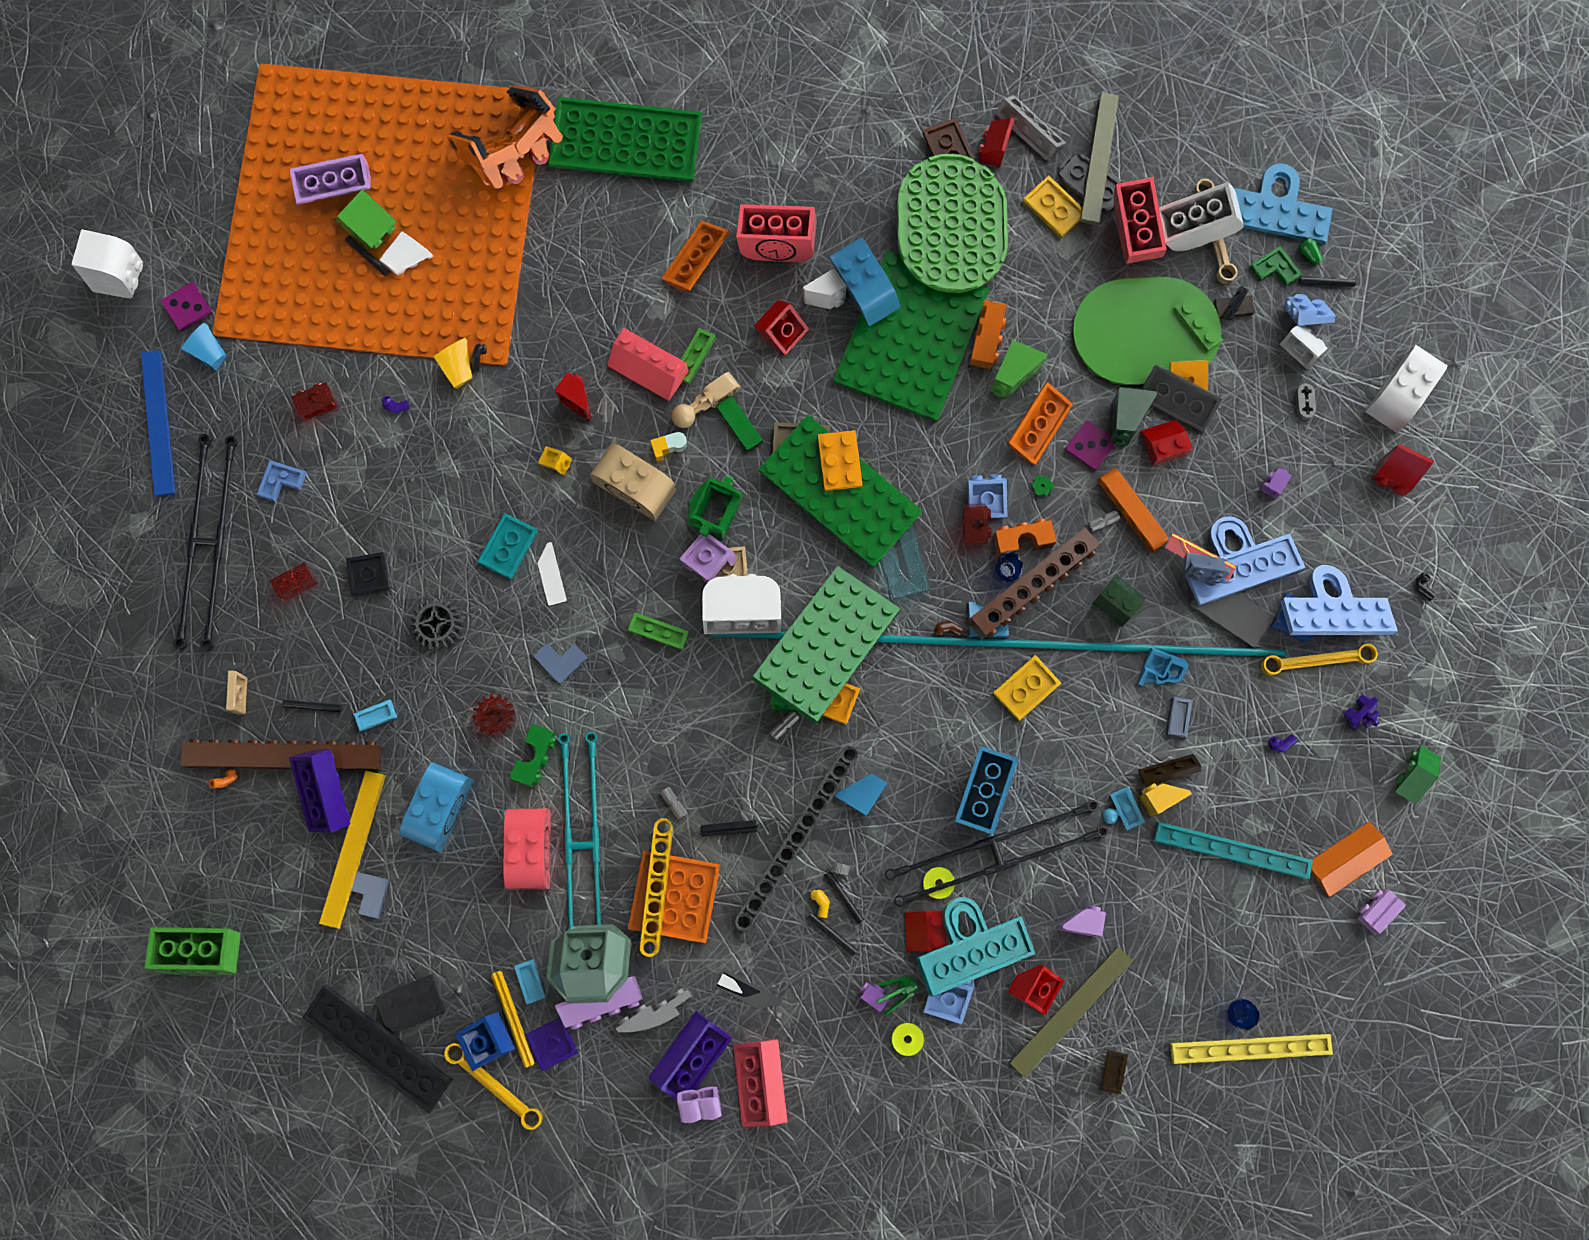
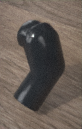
[470,343,487,371]
[1416,572,1436,601]

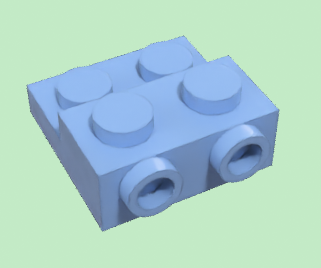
[1285,294,1335,326]
[967,474,1007,519]
[924,981,974,1024]

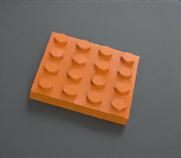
[628,851,721,943]

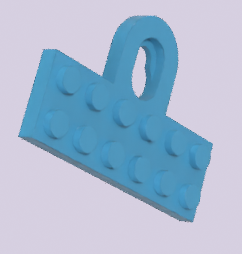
[1234,163,1333,244]

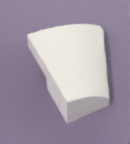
[380,231,433,275]

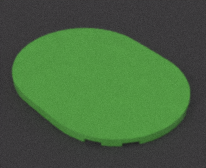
[897,154,1008,293]
[1072,277,1221,386]

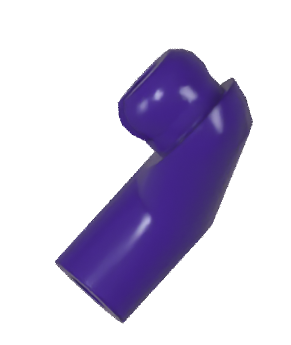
[381,396,410,414]
[1268,734,1298,752]

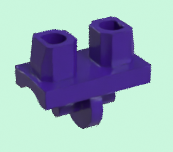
[1344,694,1380,731]

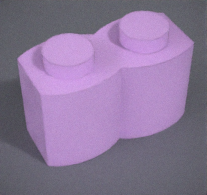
[677,1087,722,1123]

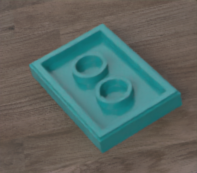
[477,513,538,580]

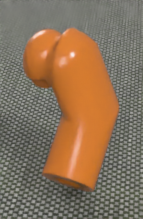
[208,769,238,789]

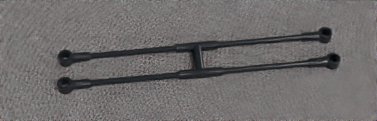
[173,434,238,651]
[884,800,1109,907]

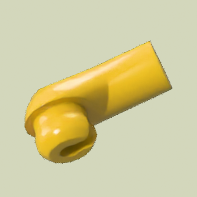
[810,889,830,918]

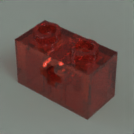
[291,382,339,422]
[962,503,992,545]
[269,562,318,601]

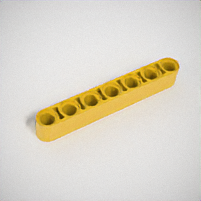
[640,818,673,957]

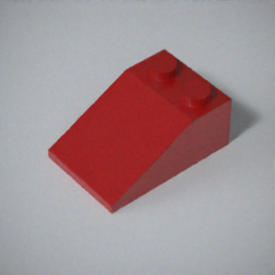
[1371,444,1434,495]

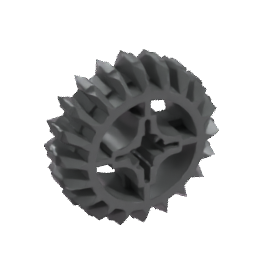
[410,598,463,650]

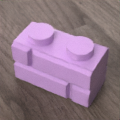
[1357,889,1406,935]

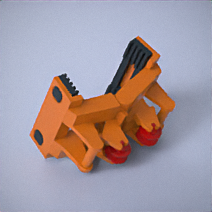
[446,85,562,188]

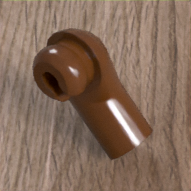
[934,620,964,636]

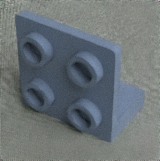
[1183,553,1230,584]

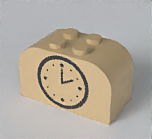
[590,443,676,522]

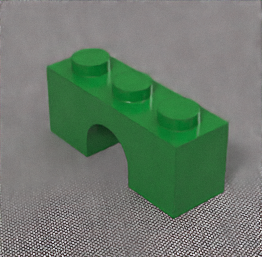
[509,724,557,788]

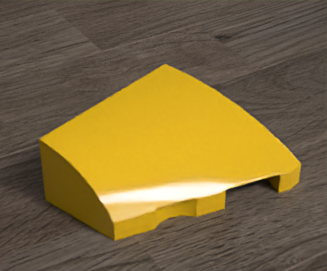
[433,338,473,389]

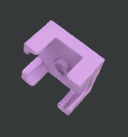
[680,533,737,584]

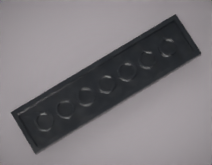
[302,984,453,1114]

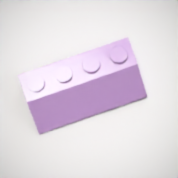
[290,154,371,205]
[555,976,643,1030]

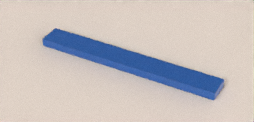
[141,350,175,497]

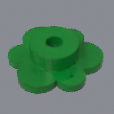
[1032,475,1054,496]

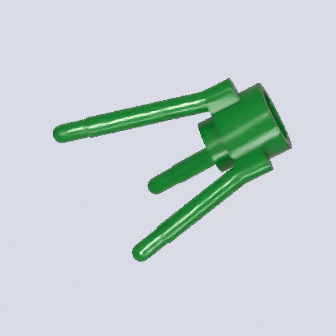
[876,975,918,1016]

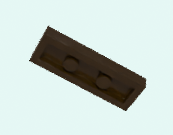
[1138,754,1201,787]

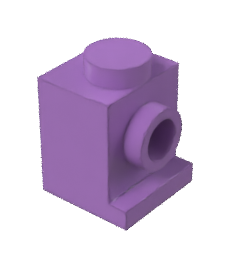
[1259,467,1291,499]
[859,982,889,1012]

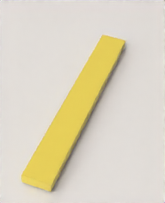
[1170,1034,1333,1064]

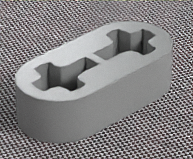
[1295,383,1316,420]

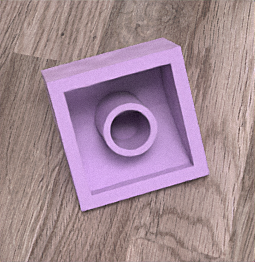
[1057,906,1106,937]

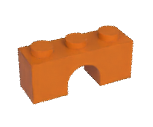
[993,519,1057,557]

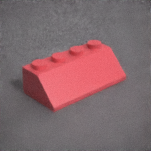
[607,328,689,401]
[733,1039,787,1127]

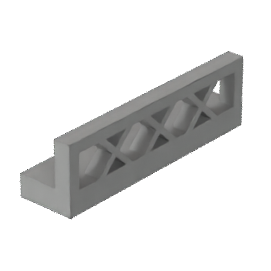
[995,95,1066,161]

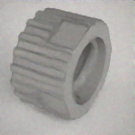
[831,862,850,876]

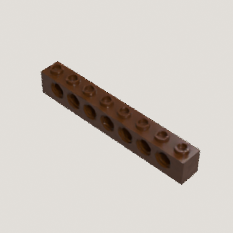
[967,527,1100,640]

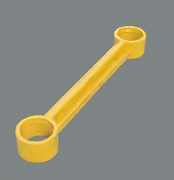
[1261,644,1378,676]
[444,1043,543,1130]

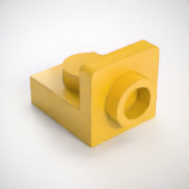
[538,446,572,475]

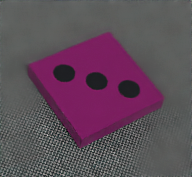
[160,281,213,332]
[1065,420,1114,471]

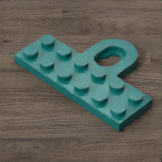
[916,897,1035,996]

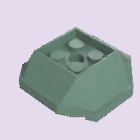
[546,924,631,1004]

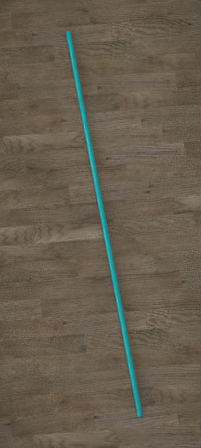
[710,631,1286,657]

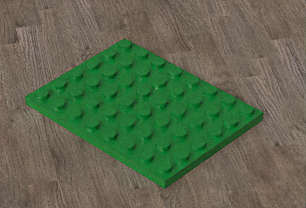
[833,250,990,422]

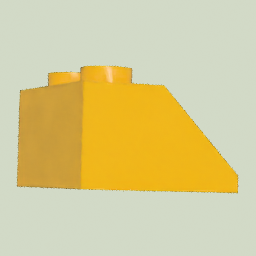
[1138,783,1192,817]

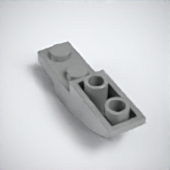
[616,988,693,1032]

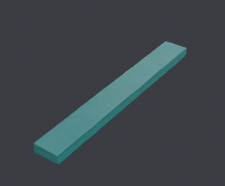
[1153,822,1313,880]

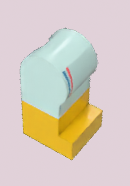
[651,432,687,462]

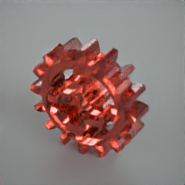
[472,694,516,736]

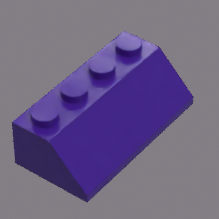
[289,749,350,833]
[648,1011,733,1099]

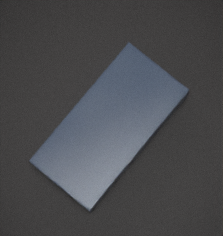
[1166,696,1193,738]

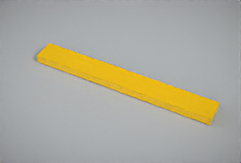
[319,771,386,929]

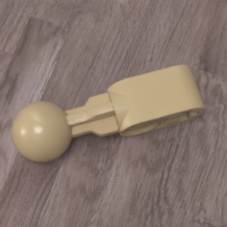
[671,372,741,428]

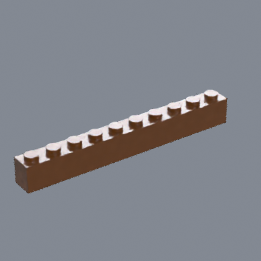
[180,739,383,771]

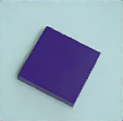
[525,1017,579,1071]

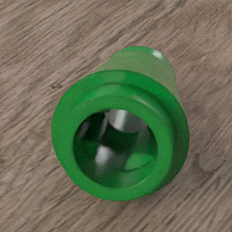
[1299,238,1323,266]

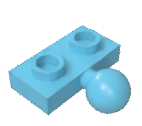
[1102,786,1145,830]

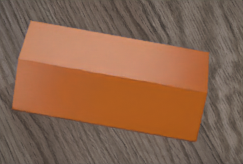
[661,220,730,291]
[1007,382,1073,465]
[1311,821,1393,897]

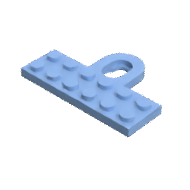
[1186,517,1305,606]
[1280,565,1398,635]

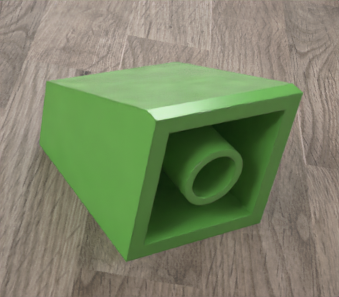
[334,189,396,250]
[991,340,1048,398]

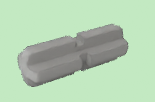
[1088,510,1120,532]
[770,711,799,740]
[661,787,687,819]

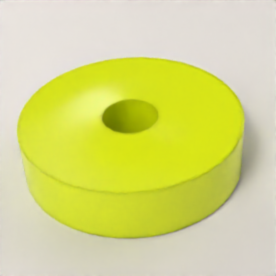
[923,867,955,899]
[891,1023,924,1056]

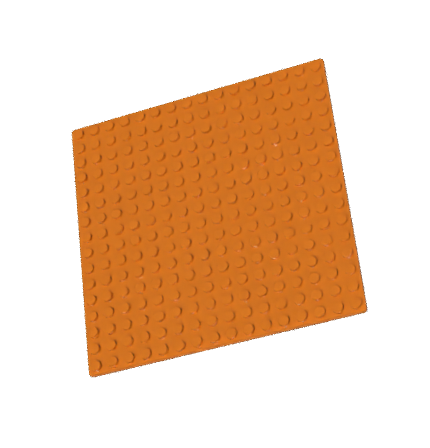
[213,64,545,366]

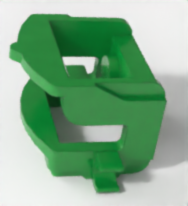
[688,475,743,540]

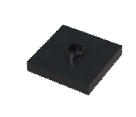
[346,552,391,597]

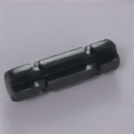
[1223,286,1248,321]

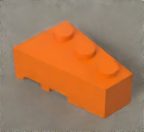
[969,300,1006,369]

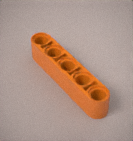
[1098,468,1169,552]

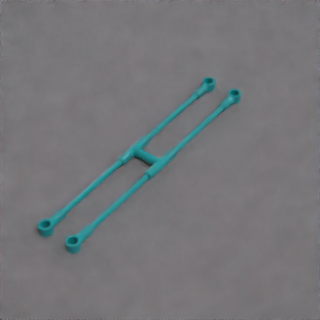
[558,732,601,930]

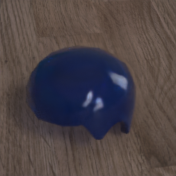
[995,551,1023,582]
[1227,998,1260,1030]

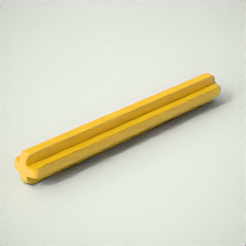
[491,971,535,1068]

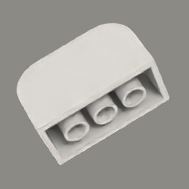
[1159,182,1244,251]
[71,229,143,298]
[1365,344,1448,433]
[703,574,781,634]

